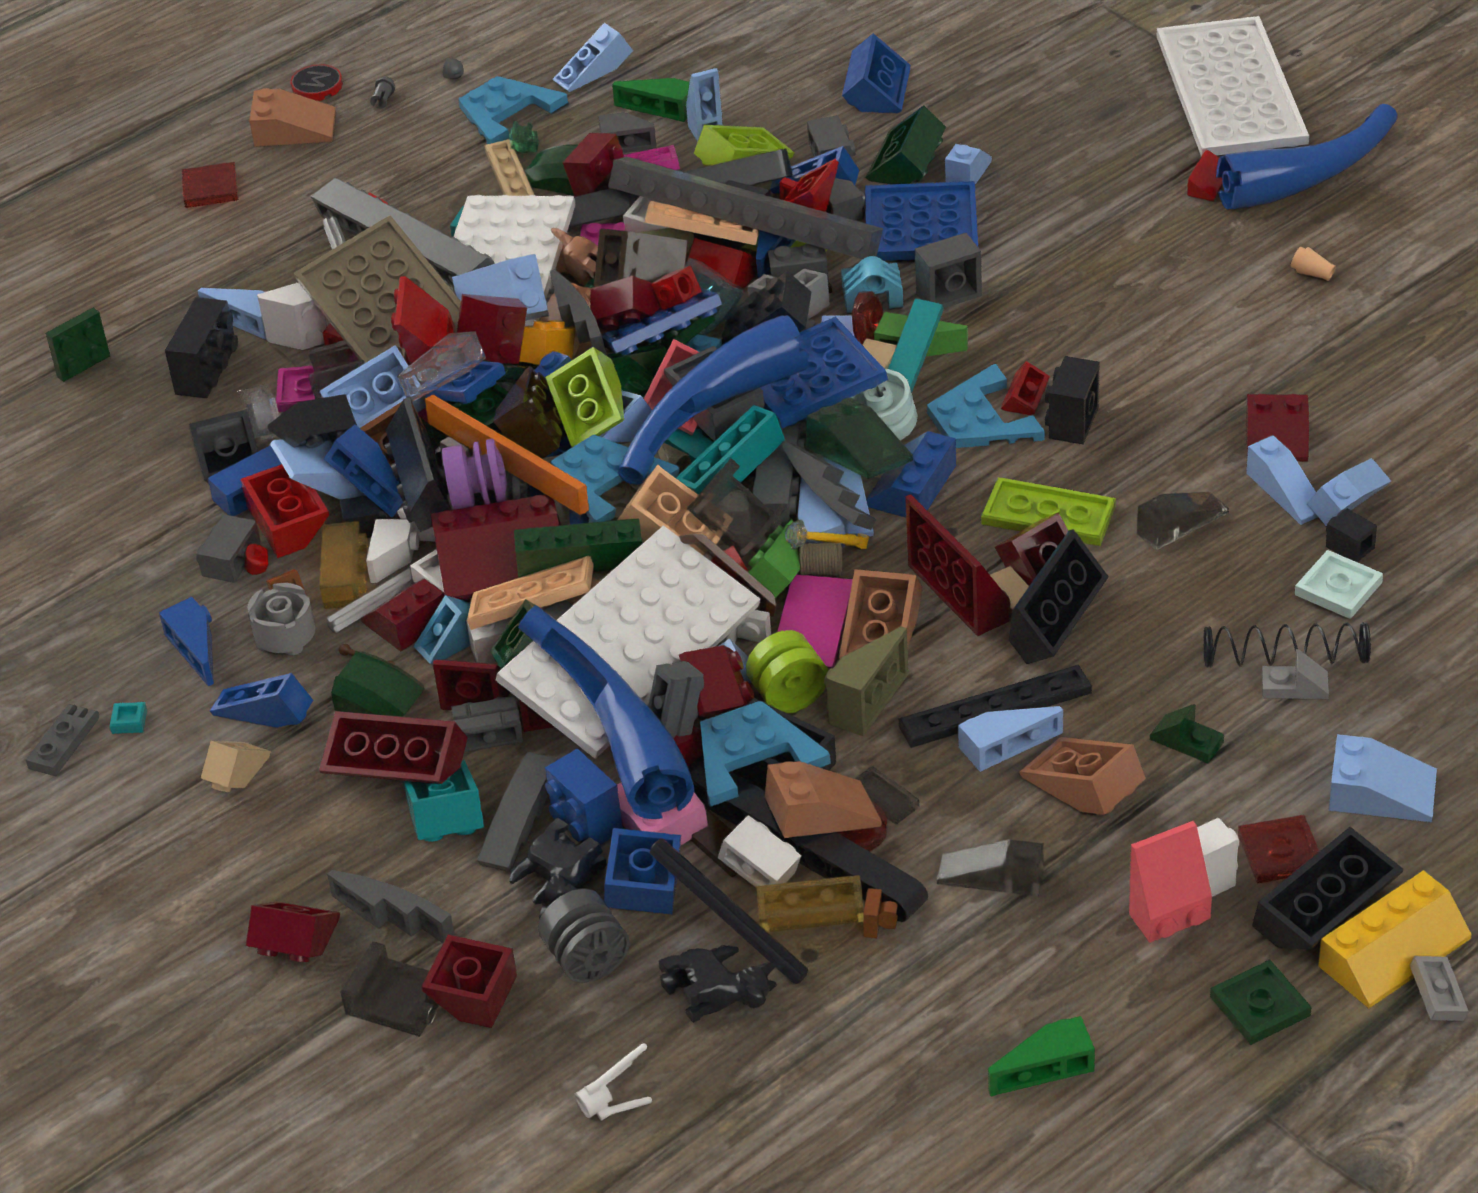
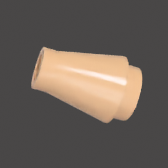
[1291,247,1336,281]

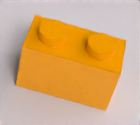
[519,320,576,365]

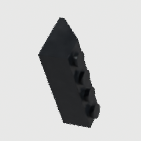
[385,397,452,532]
[1009,529,1109,664]
[1252,827,1403,950]

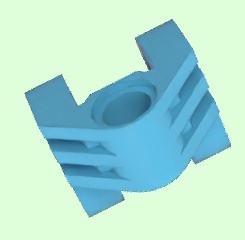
[841,256,903,313]

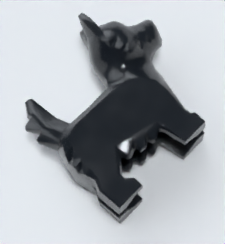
[509,818,607,919]
[659,945,777,1023]

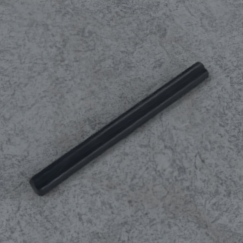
[650,838,808,984]

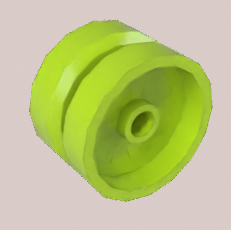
[745,630,828,713]

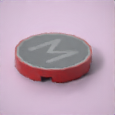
[291,65,343,101]

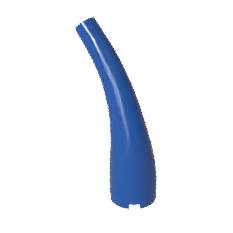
[1216,104,1397,209]
[618,315,808,485]
[518,605,694,819]

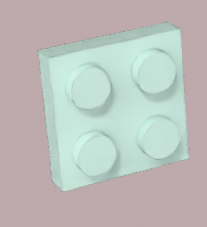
[1295,550,1383,619]

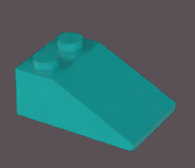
[402,760,484,842]

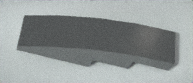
[549,269,607,356]
[782,441,876,530]
[477,752,558,872]
[327,870,455,943]

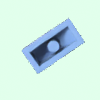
[945,144,992,184]

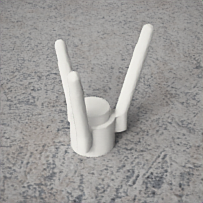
[575,1043,652,1121]

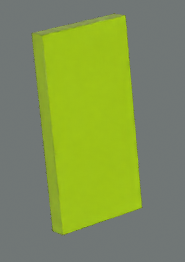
[981,477,1116,546]

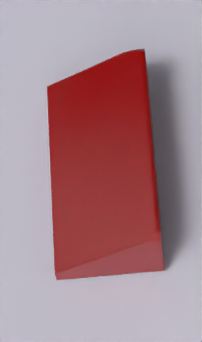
[1187,150,1223,201]
[1001,361,1050,415]

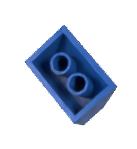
[842,33,911,113]
[866,431,956,518]

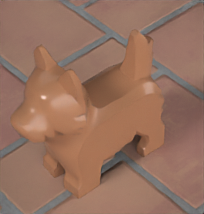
[551,228,598,288]

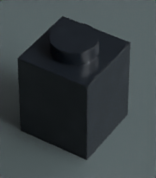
[340,495,386,542]
[1326,508,1377,562]

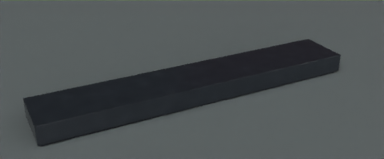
[898,664,1092,748]

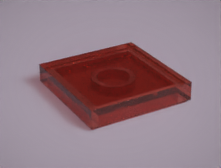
[182,162,238,208]
[1238,815,1319,884]

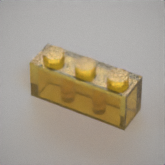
[320,521,368,609]
[756,875,864,932]

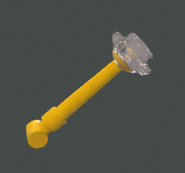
[785,520,869,549]

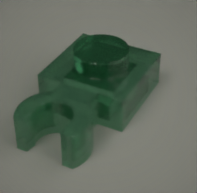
[509,120,539,153]

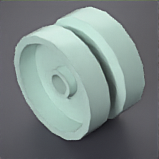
[846,369,918,442]

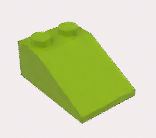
[693,125,795,166]
[545,347,624,447]

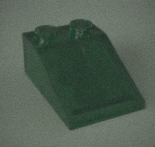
[806,398,913,479]

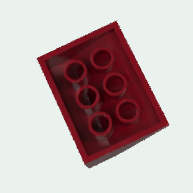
[431,494,559,600]
[905,494,1011,636]

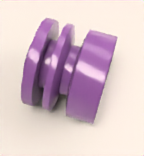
[442,439,507,510]

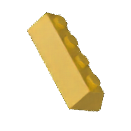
[1319,870,1472,1009]

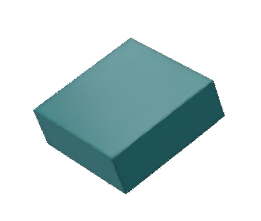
[110,702,147,734]

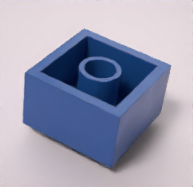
[545,748,623,844]
[604,828,681,914]

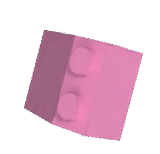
[617,783,708,846]

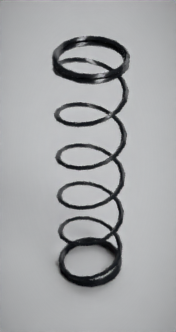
[1203,622,1371,668]

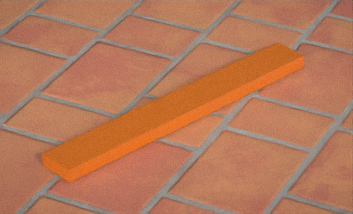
[425,395,589,515]

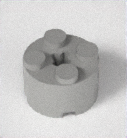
[247,583,316,655]

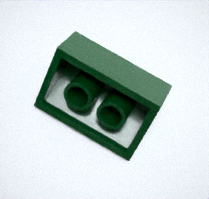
[865,105,946,184]

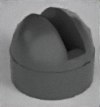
[443,58,464,79]

